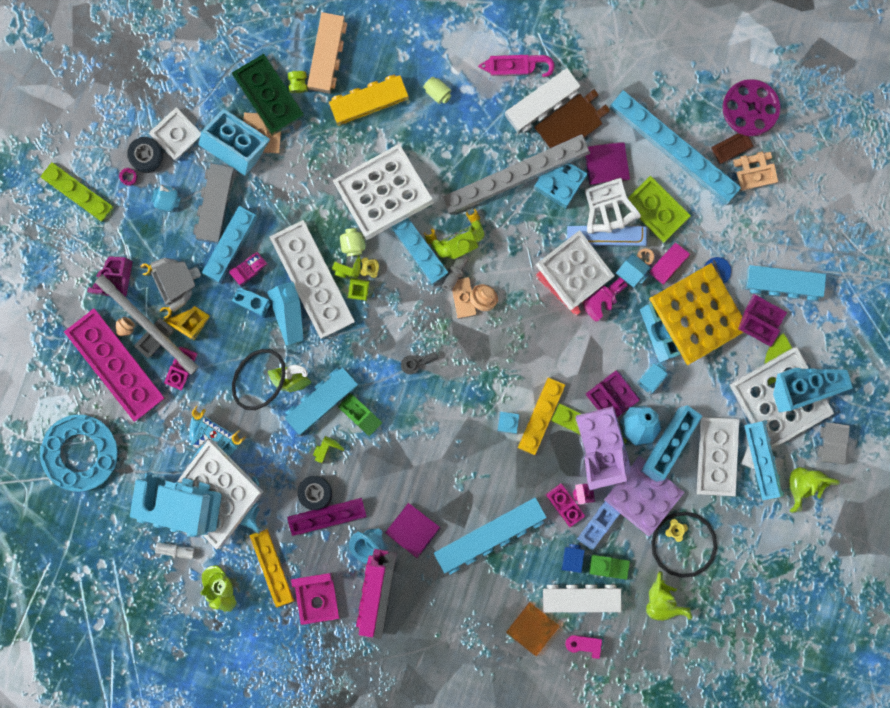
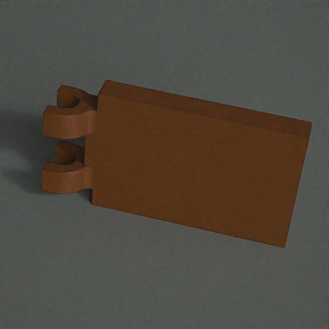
[534,89,610,149]

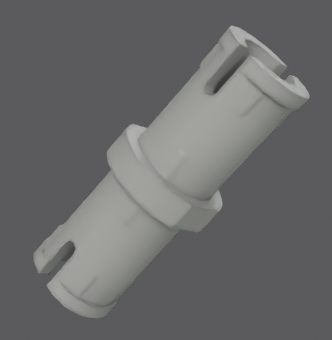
[442,255,469,291]

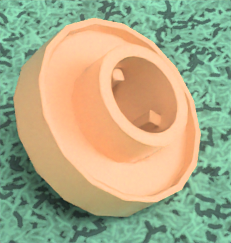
[470,284,498,311]

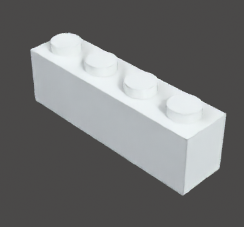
[505,68,580,133]
[543,585,621,612]

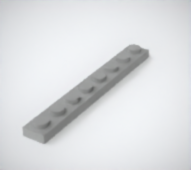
[443,135,590,215]

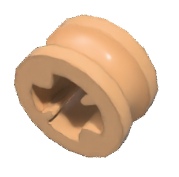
[637,248,654,266]

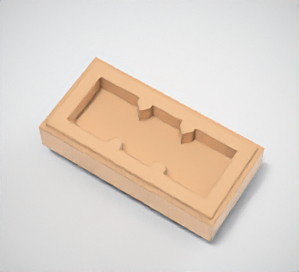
[452,277,476,319]

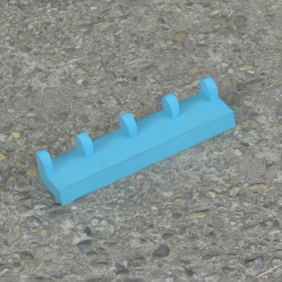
[744,420,784,501]

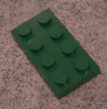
[232,54,304,136]

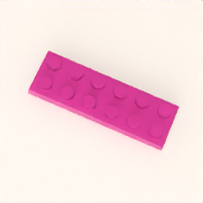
[64,308,165,422]

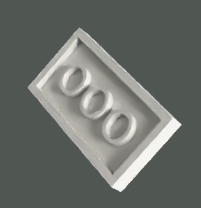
[696,417,739,496]

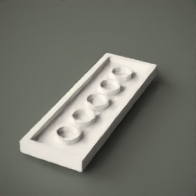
[270,220,355,339]

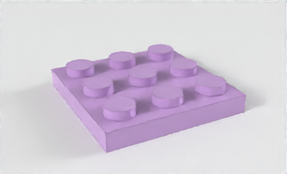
[604,456,684,537]

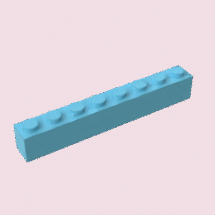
[609,90,741,205]

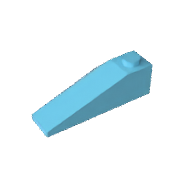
[773,368,853,413]

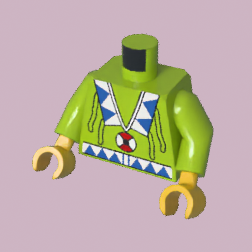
[424,208,485,259]

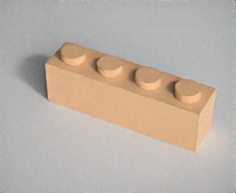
[307,12,347,94]

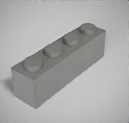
[193,163,235,244]

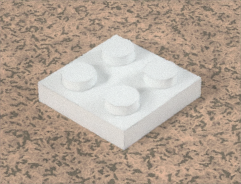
[149,107,201,162]

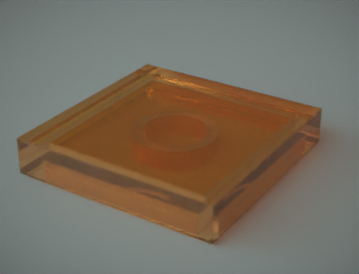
[506,602,560,656]

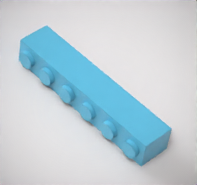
[434,497,546,575]

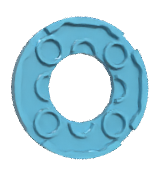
[40,415,118,492]

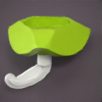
[268,365,312,393]

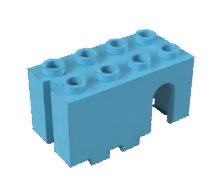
[130,472,222,537]

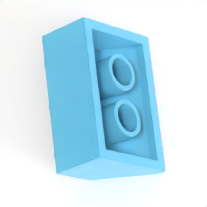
[199,108,270,176]

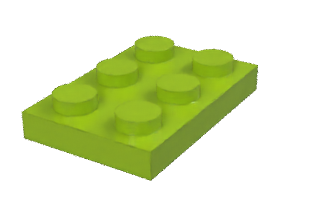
[623,176,691,243]

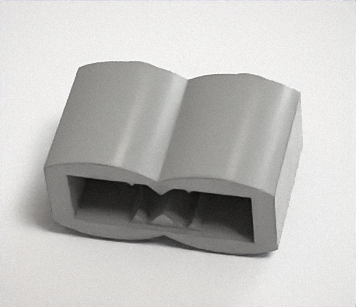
[817,422,849,465]

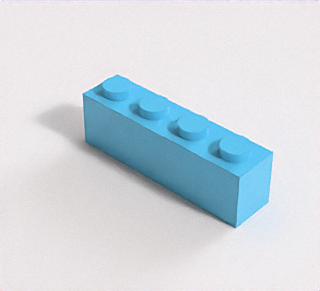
[202,206,257,284]
[390,218,448,286]
[745,265,826,301]
[285,367,358,436]
[641,405,702,482]

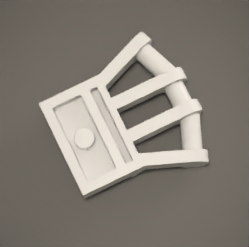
[585,178,641,234]

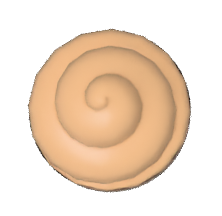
[116,316,135,336]

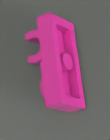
[573,483,596,504]

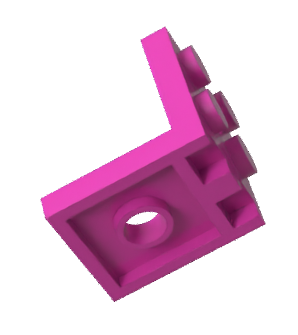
[291,573,339,625]

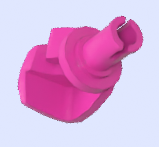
[583,277,628,322]

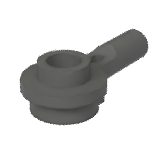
[401,351,438,375]

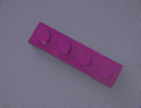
[287,498,367,536]

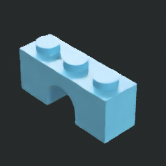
[640,303,681,363]

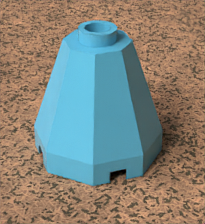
[620,405,661,446]

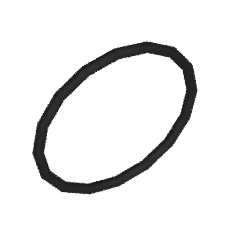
[232,349,286,410]
[651,512,717,578]

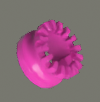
[119,168,137,186]

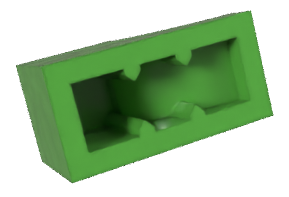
[338,393,382,437]
[588,555,630,580]

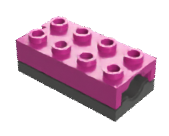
[356,549,397,639]

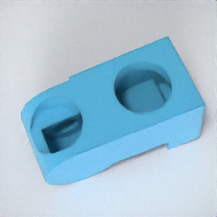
[232,287,271,318]

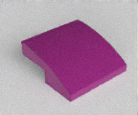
[585,142,630,185]
[738,294,787,347]
[586,369,641,418]
[385,503,441,559]

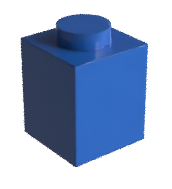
[561,544,585,573]

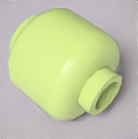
[340,228,366,256]

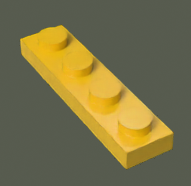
[517,377,565,455]

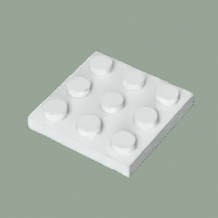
[535,230,614,310]

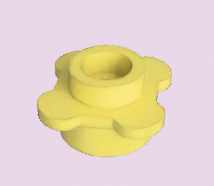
[360,257,379,278]
[665,519,688,542]

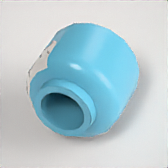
[151,185,181,212]

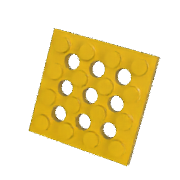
[649,263,744,365]

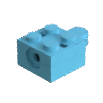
[534,163,587,209]

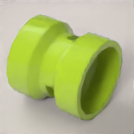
[288,71,308,93]

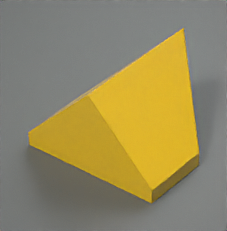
[163,306,210,341]

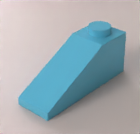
[267,282,304,346]

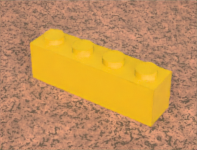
[329,74,409,126]

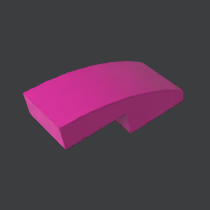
[649,242,690,285]
[164,346,198,391]
[545,483,585,527]

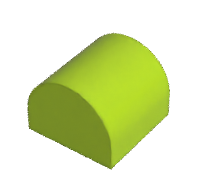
[348,278,370,301]

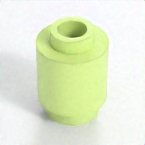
[423,76,452,104]

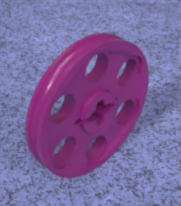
[722,79,780,136]

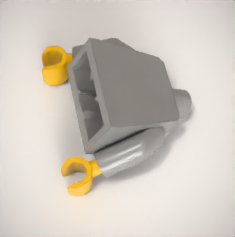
[140,258,201,318]

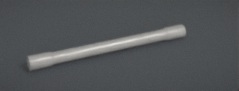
[95,274,199,375]

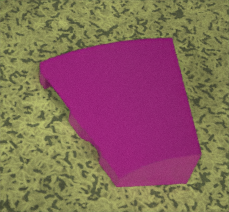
[87,256,133,297]

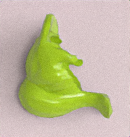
[789,467,840,513]
[200,565,237,612]
[646,571,693,621]

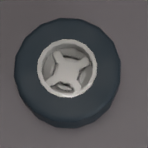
[127,137,163,173]
[297,476,332,510]

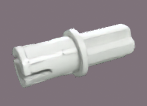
[155,542,194,560]

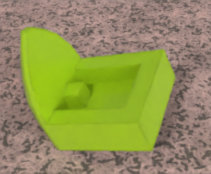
[332,255,361,279]
[313,436,344,464]

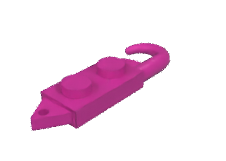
[478,55,555,77]

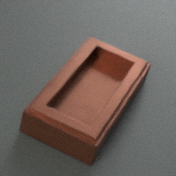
[711,133,754,165]

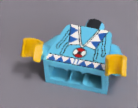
[189,406,246,460]

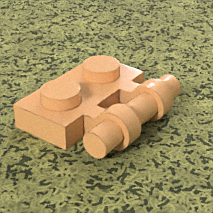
[733,151,778,191]

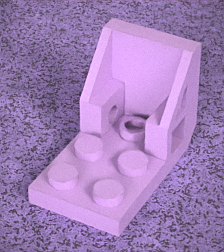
[576,406,631,490]

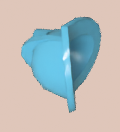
[349,529,384,563]

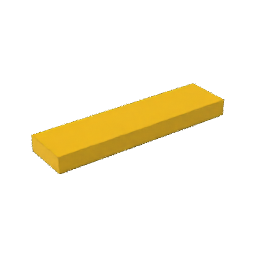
[249,529,294,608]

